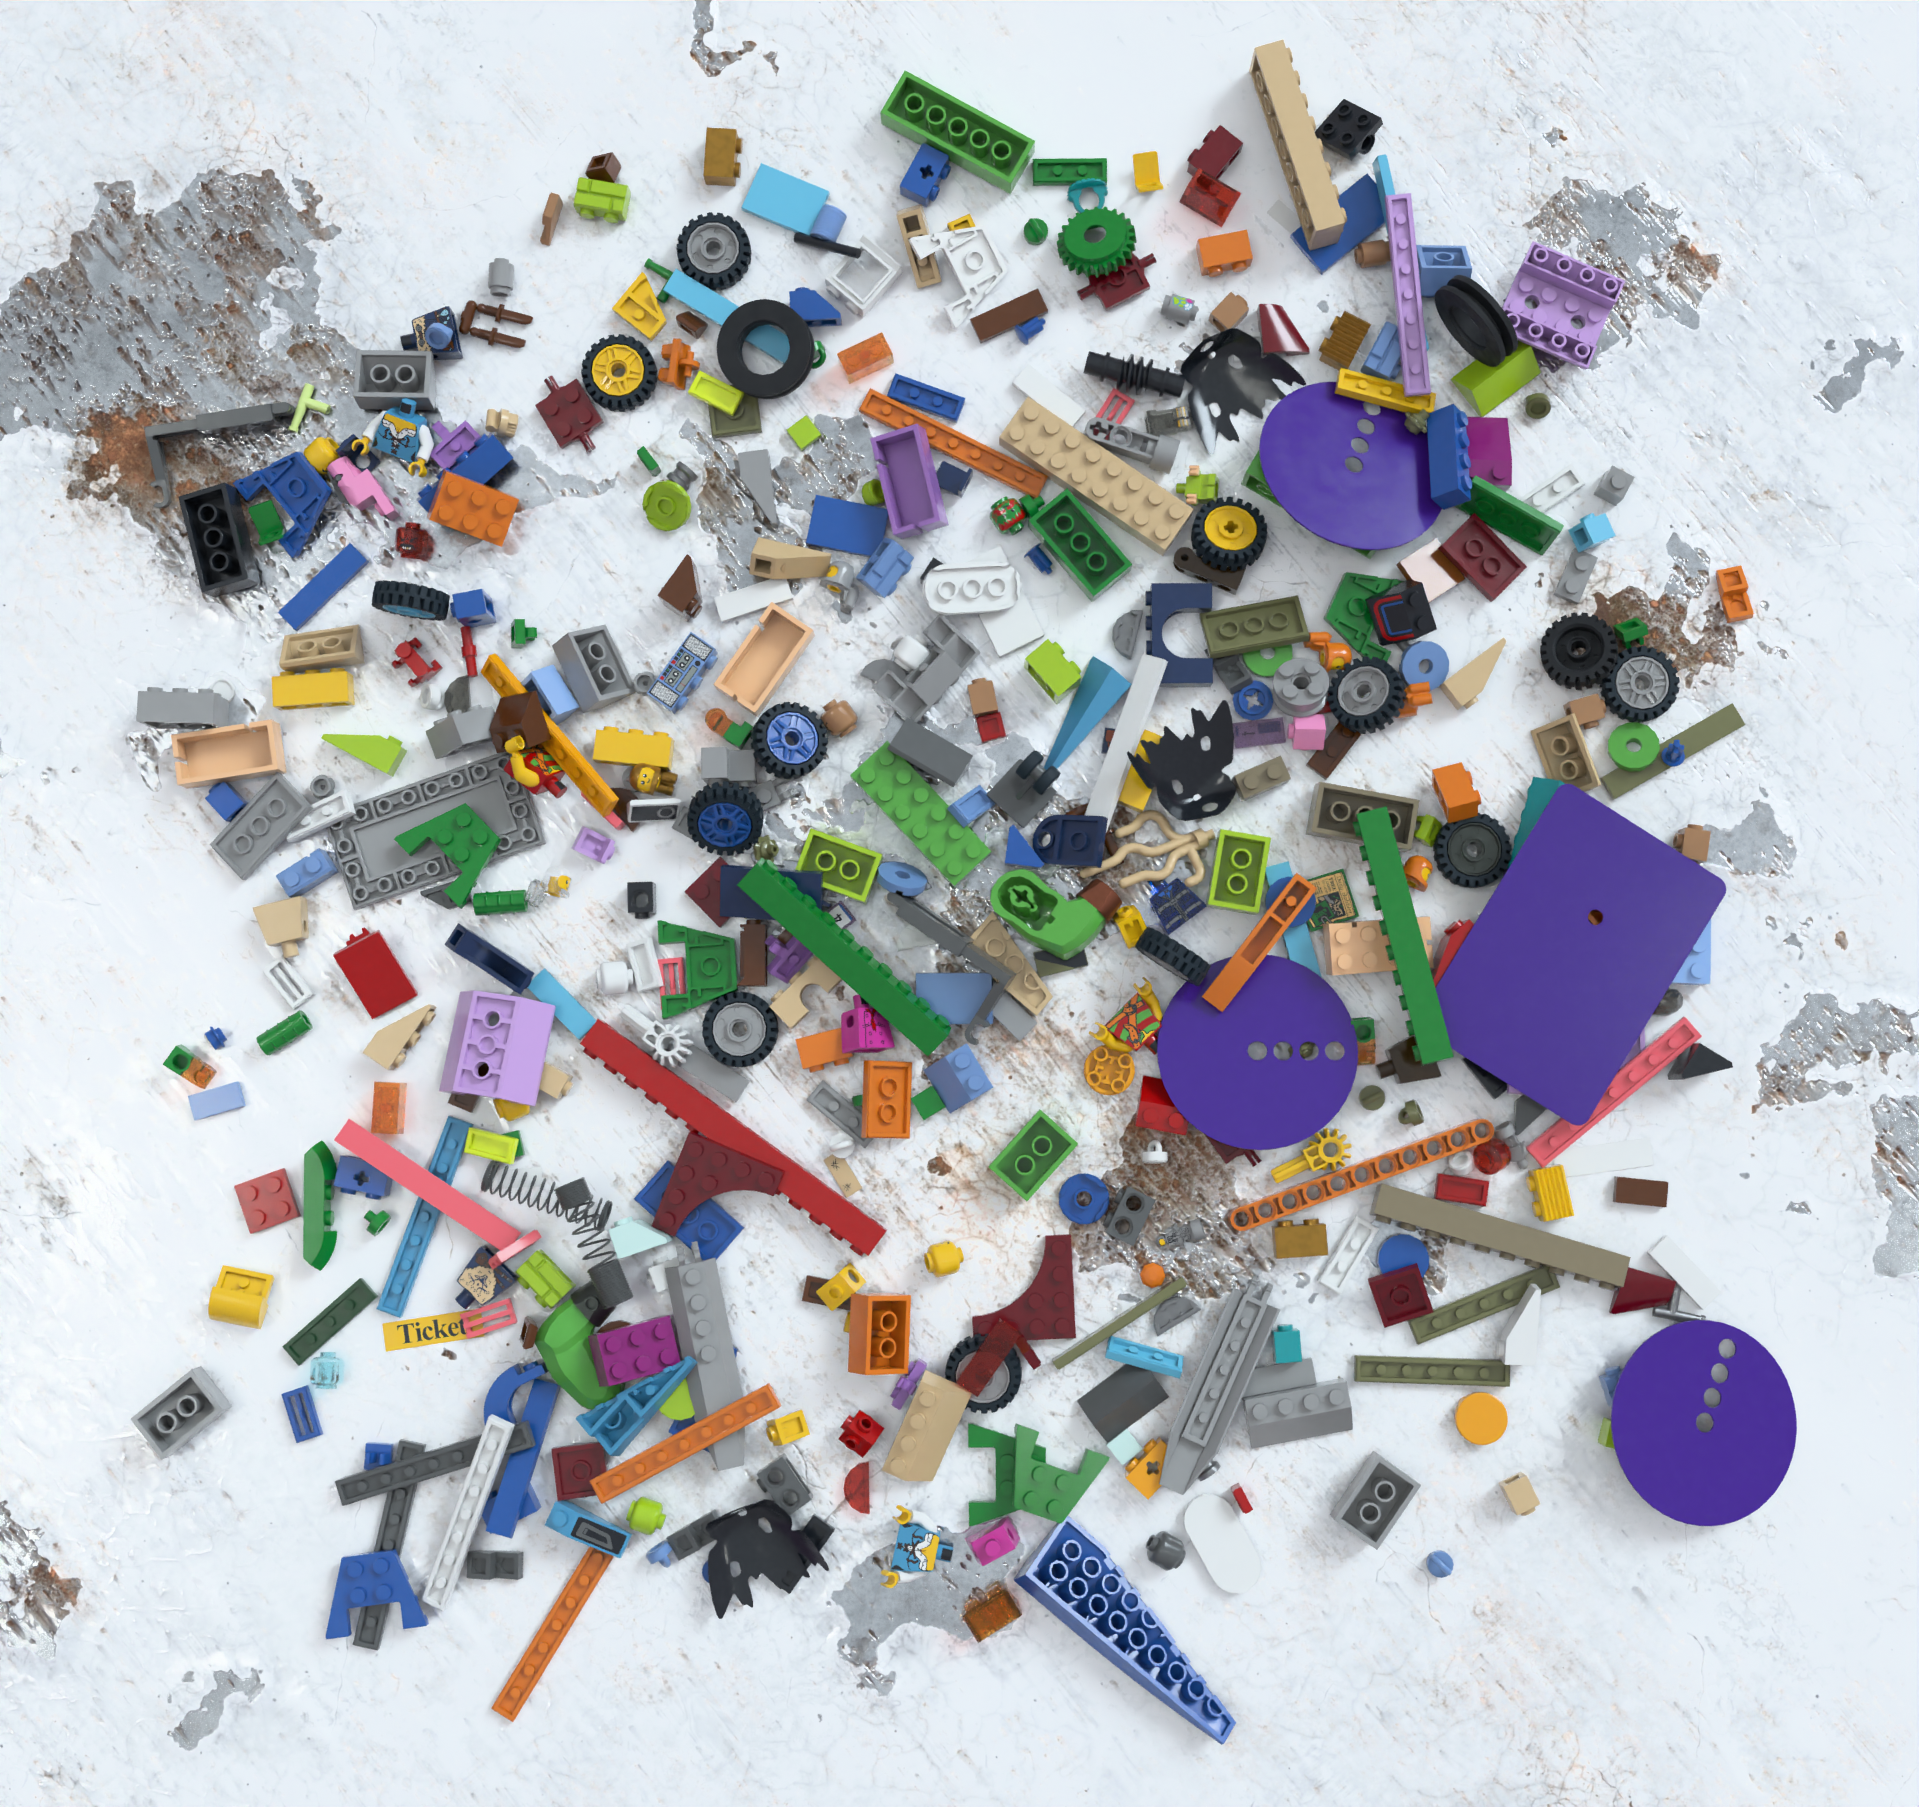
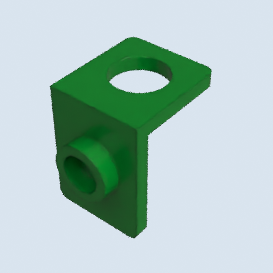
[248,500,285,546]

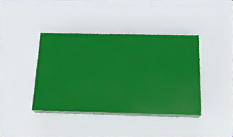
[1455,475,1564,556]

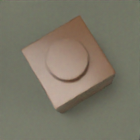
[1208,292,1249,332]
[967,678,998,718]

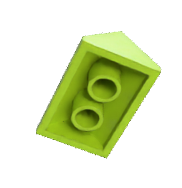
[1451,340,1541,417]

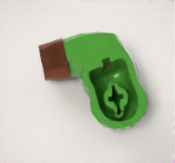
[990,869,1122,960]

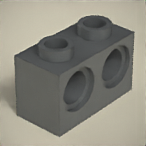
[1103,1185,1156,1246]
[757,1453,813,1515]

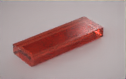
[956,1319,1021,1397]

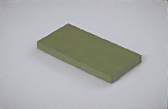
[1199,595,1309,659]

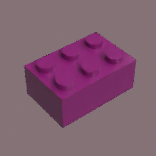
[588,1315,680,1387]

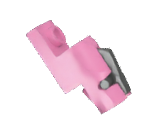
[327,456,400,521]

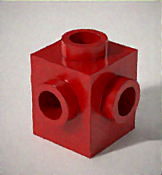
[838,1410,885,1458]

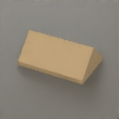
[279,624,365,673]
[1530,713,1601,792]

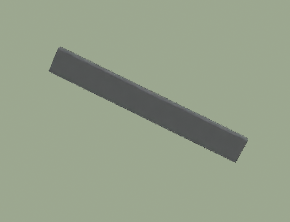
[335,1420,536,1506]
[353,1439,426,1651]

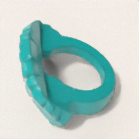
[1067,178,1108,213]

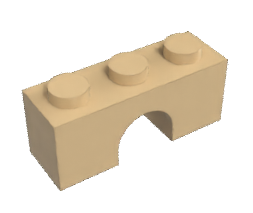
[769,956,842,1029]

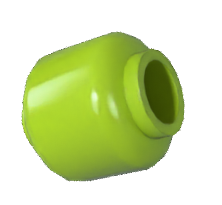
[626,1497,666,1535]

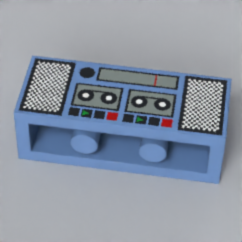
[647,632,718,714]

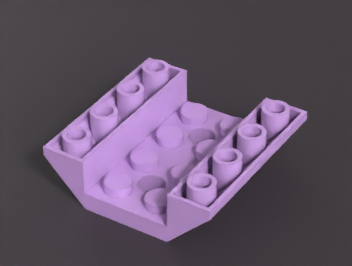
[1502,241,1625,370]
[439,990,556,1106]

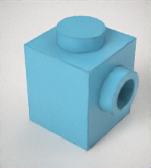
[1568,513,1616,553]

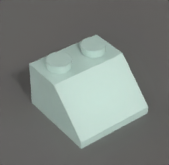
[609,1216,674,1259]

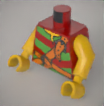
[503,728,567,798]
[1089,977,1163,1055]

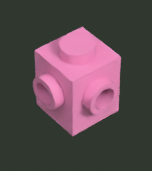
[1287,714,1326,750]

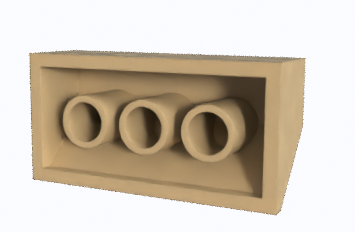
[882,1370,973,1481]

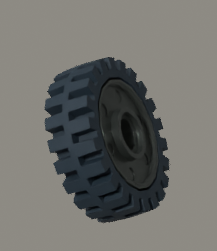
[1433,813,1512,888]

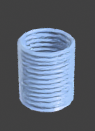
[810,204,847,242]

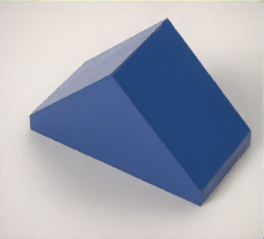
[1005,824,1045,870]

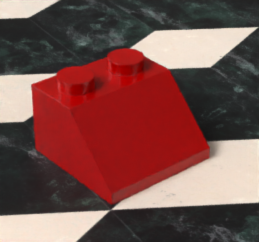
[1134,1076,1189,1136]

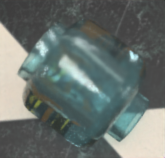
[309,1352,345,1389]

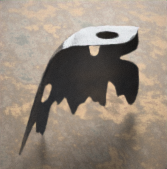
[1180,328,1306,455]
[1127,700,1236,821]
[705,1499,829,1619]

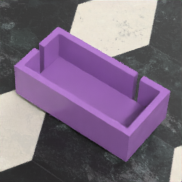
[870,424,949,539]

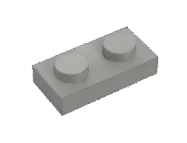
[1553,548,1598,605]

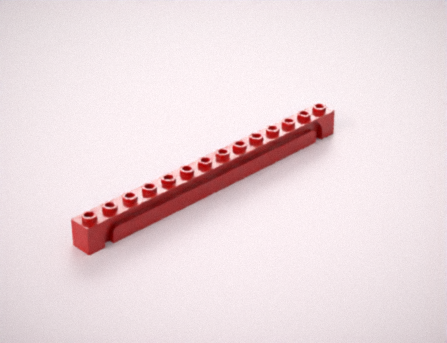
[580,1019,887,1256]

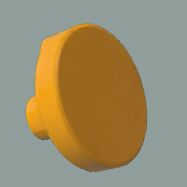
[1084,1045,1135,1095]
[1454,1392,1508,1445]

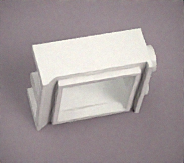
[825,234,902,318]

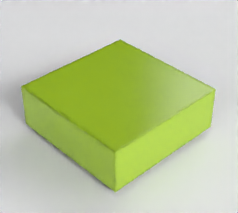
[787,415,822,451]

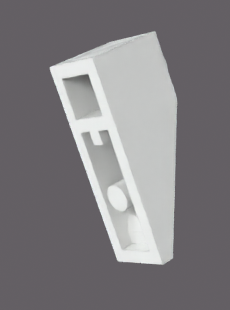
[1496,1284,1541,1366]

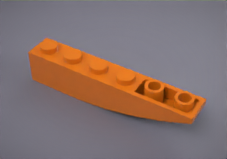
[1202,873,1317,1012]

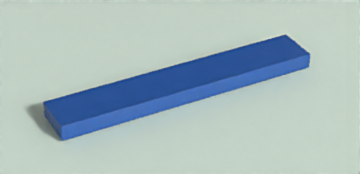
[486,1378,560,1539]

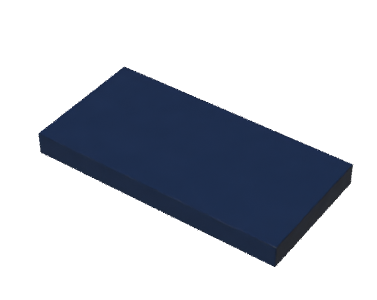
[720,865,823,920]

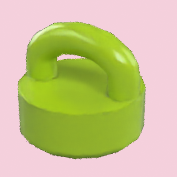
[861,479,885,506]

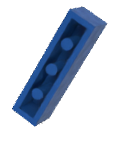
[1427,404,1472,510]
[416,433,514,524]

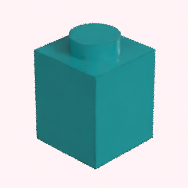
[1271,1324,1302,1364]

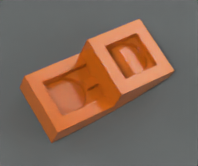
[1716,565,1754,623]

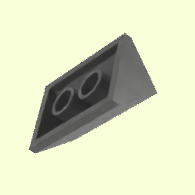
[887,718,973,787]
[1077,1364,1169,1443]

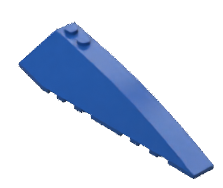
[1014,1516,1236,1745]

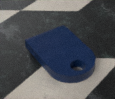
[1033,815,1108,868]

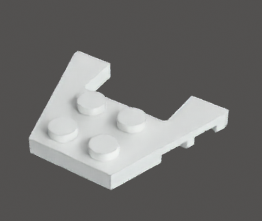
[908,225,1008,328]

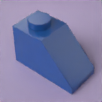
[789,287,842,327]

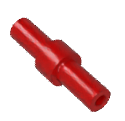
[460,626,478,677]

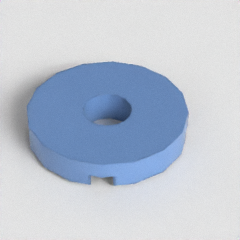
[1399,641,1449,691]
[876,861,927,896]

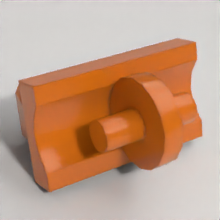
[658,338,700,390]

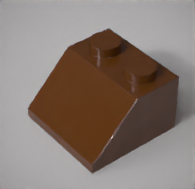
[657,554,703,622]
[489,691,551,753]

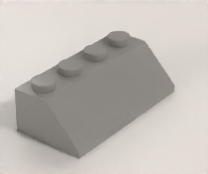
[1242,1378,1353,1449]

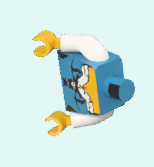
[352,398,434,478]
[880,1505,953,1588]

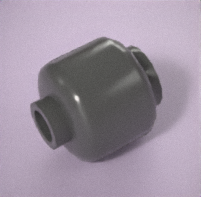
[1146,1531,1186,1571]

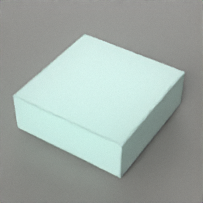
[1106,1428,1142,1466]

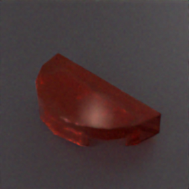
[843,1461,870,1514]

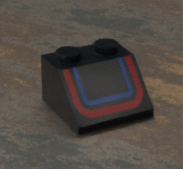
[1365,579,1437,646]

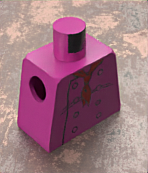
[841,995,895,1053]
[965,1515,1020,1566]

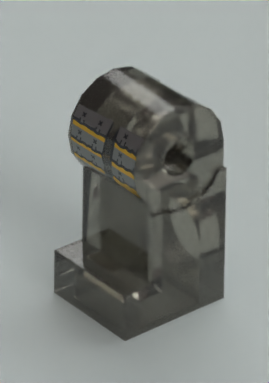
[1144,406,1194,437]

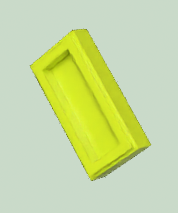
[688,370,744,416]
[464,1127,519,1164]

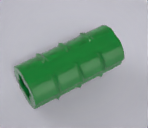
[473,889,528,916]
[256,1010,313,1056]

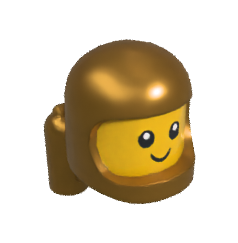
[629,763,678,796]

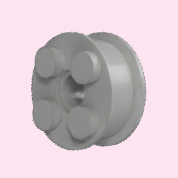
[1272,658,1329,718]

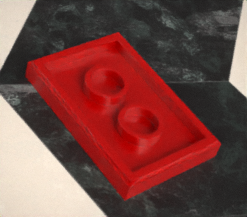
[333,930,418,1019]

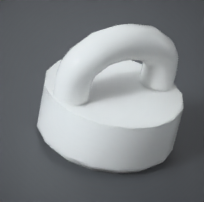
[420,684,446,710]
[829,1133,855,1158]
[1142,1140,1168,1164]
[1448,1150,1476,1176]

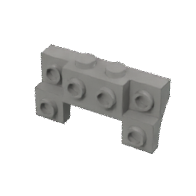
[872,614,981,723]

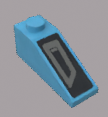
[545,1500,632,1558]

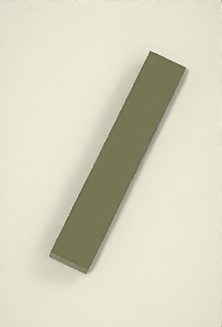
[1600,703,1746,800]
[1408,1266,1560,1345]
[1052,1275,1187,1370]
[1354,1355,1510,1387]

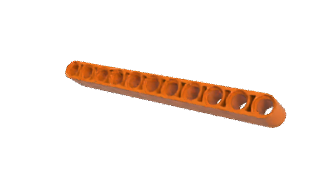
[1228,1119,1494,1231]

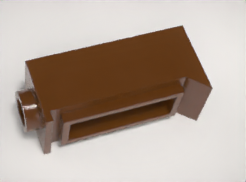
[736,920,768,987]

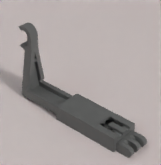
[144,402,295,508]
[887,890,1016,1045]

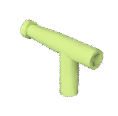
[288,383,331,433]

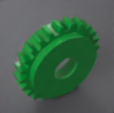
[1057,207,1137,278]

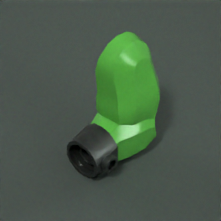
[534,1280,626,1410]

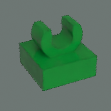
[1613,617,1649,649]
[511,619,537,649]

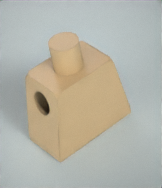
[252,896,309,959]

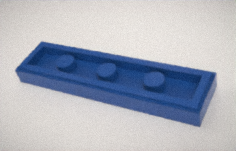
[278,543,369,631]

